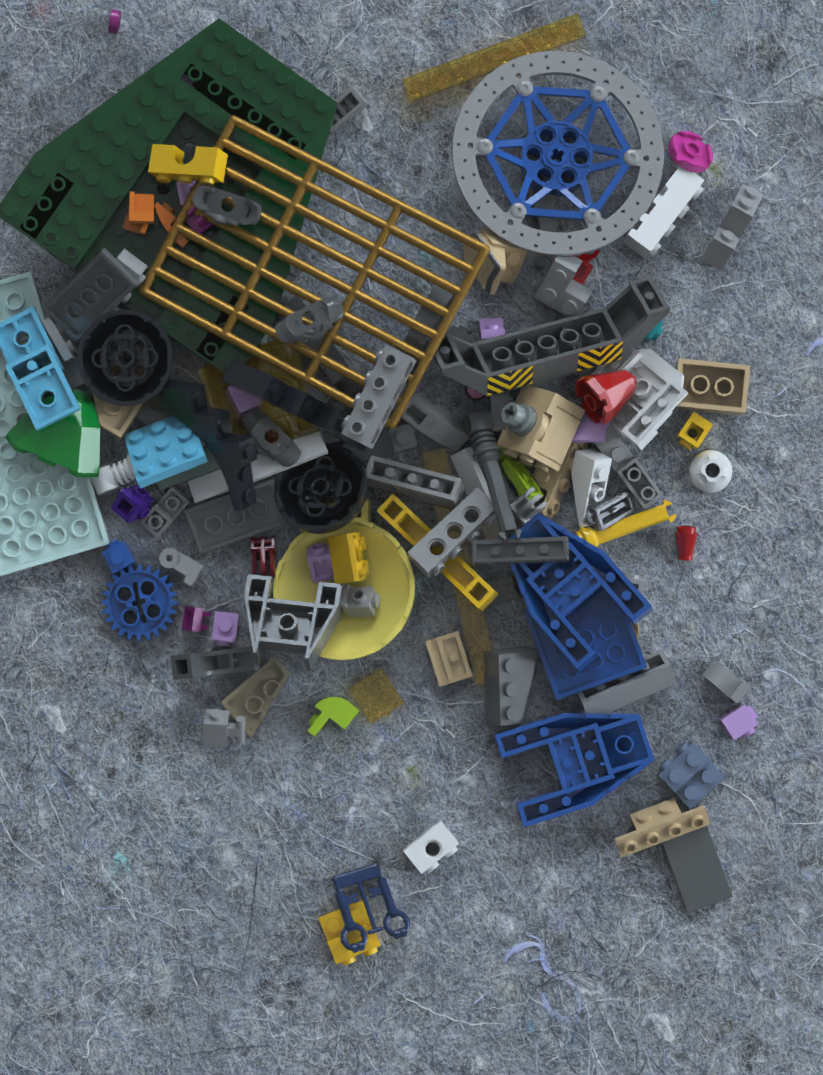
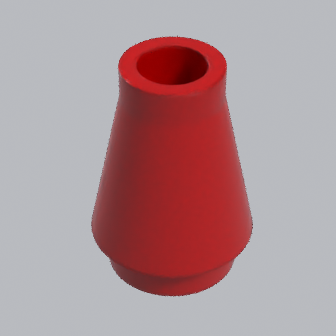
[674,525,698,561]

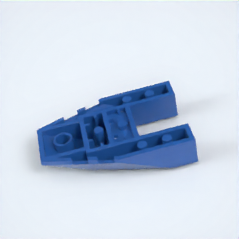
[508,513,653,672]
[494,713,654,827]

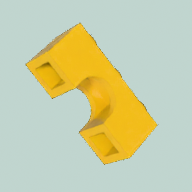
[148,144,228,186]

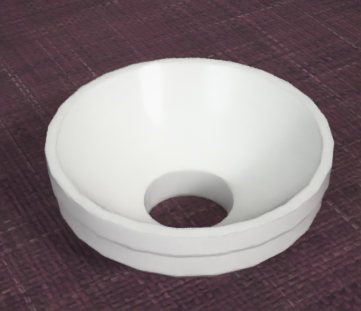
[689,450,732,493]

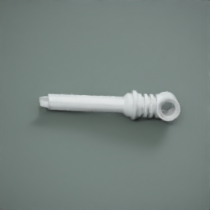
[90,440,205,496]

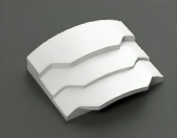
[580,348,688,450]

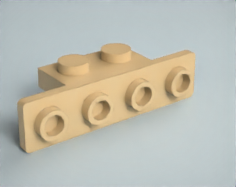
[532,442,589,520]
[615,798,710,857]

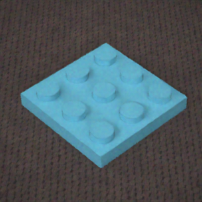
[124,416,208,489]

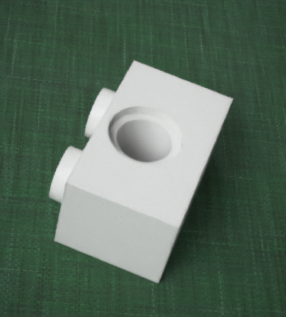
[403,819,459,874]

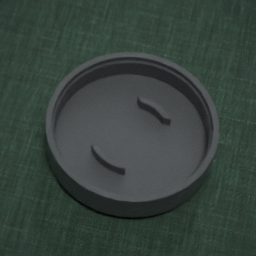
[401,286,455,374]

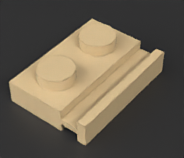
[425,631,472,687]

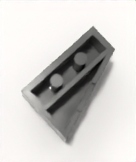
[484,646,539,726]

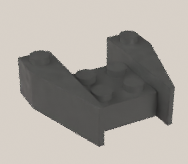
[244,574,343,671]

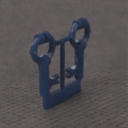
[332,863,410,953]

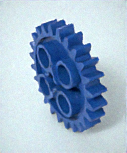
[101,564,179,641]

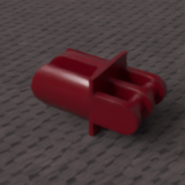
[250,536,276,577]

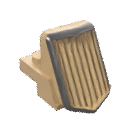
[464,228,528,295]

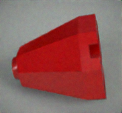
[575,370,637,425]

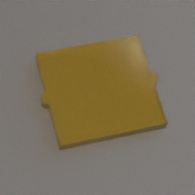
[349,668,404,724]

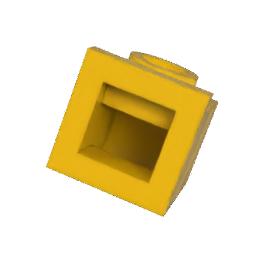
[676,412,714,451]

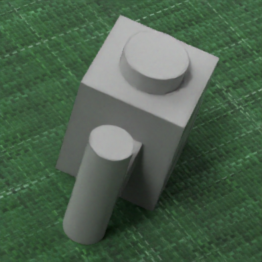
[203,709,245,748]

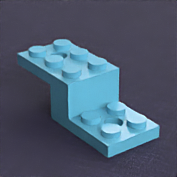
[0,306,81,431]

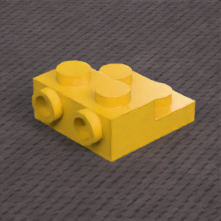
[318,899,381,966]

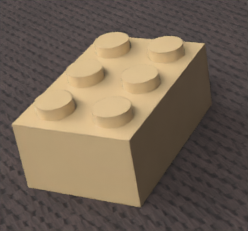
[674,358,750,416]

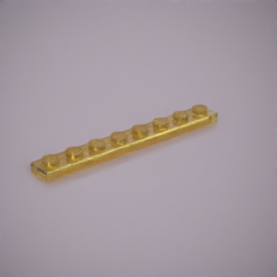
[402,13,586,103]

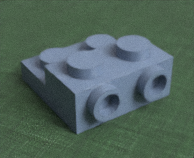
[657,741,725,809]

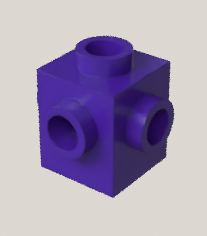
[111,484,154,523]

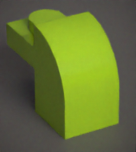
[307,696,360,737]

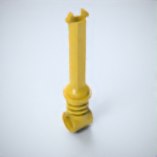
[573,500,676,547]

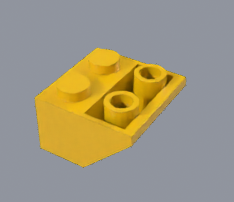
[328,531,370,584]

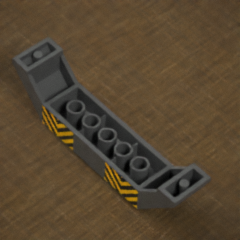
[426,276,670,396]

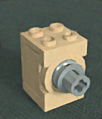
[497,385,585,472]

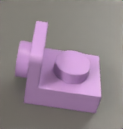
[480,318,505,341]
[307,543,334,583]
[211,611,240,647]

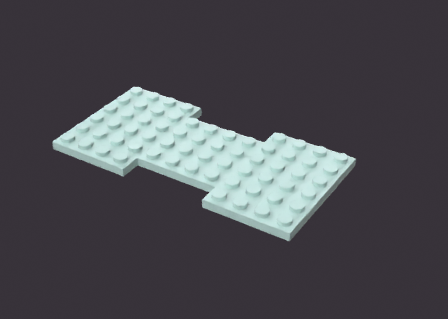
[0,271,110,577]

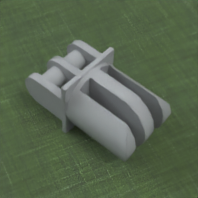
[510,487,547,527]

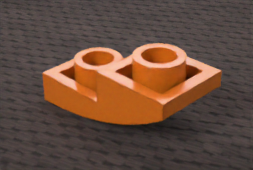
[154,202,189,249]

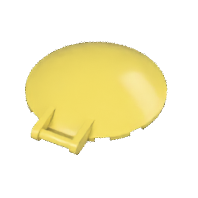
[273,500,415,660]

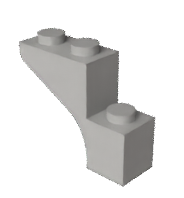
[701,184,763,271]

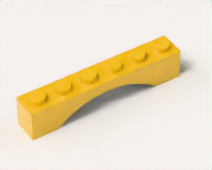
[376,494,499,612]

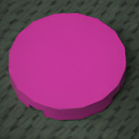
[668,131,713,173]

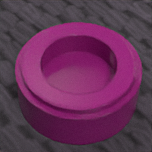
[108,9,122,34]

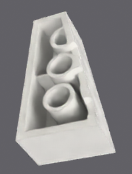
[623,166,704,259]

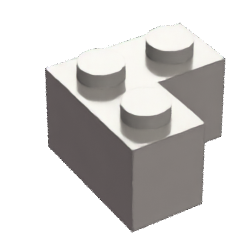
[534,256,593,317]

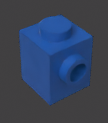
[102,540,137,574]

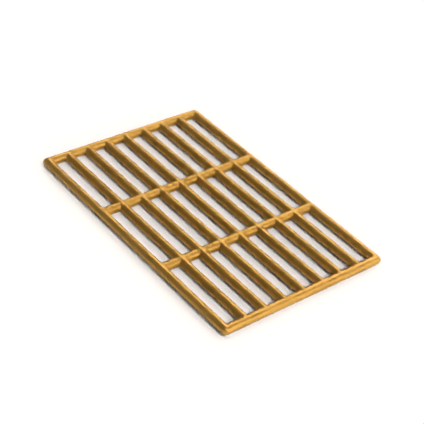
[138,115,490,429]

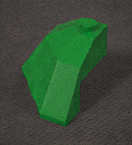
[5,390,100,478]

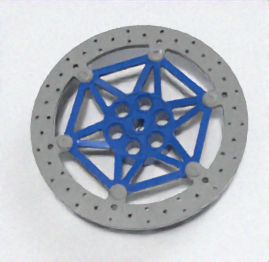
[452,51,664,256]

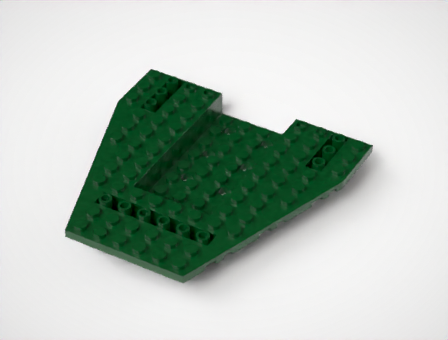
[0,18,338,374]

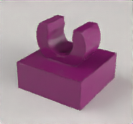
[186,206,212,234]
[182,606,211,632]

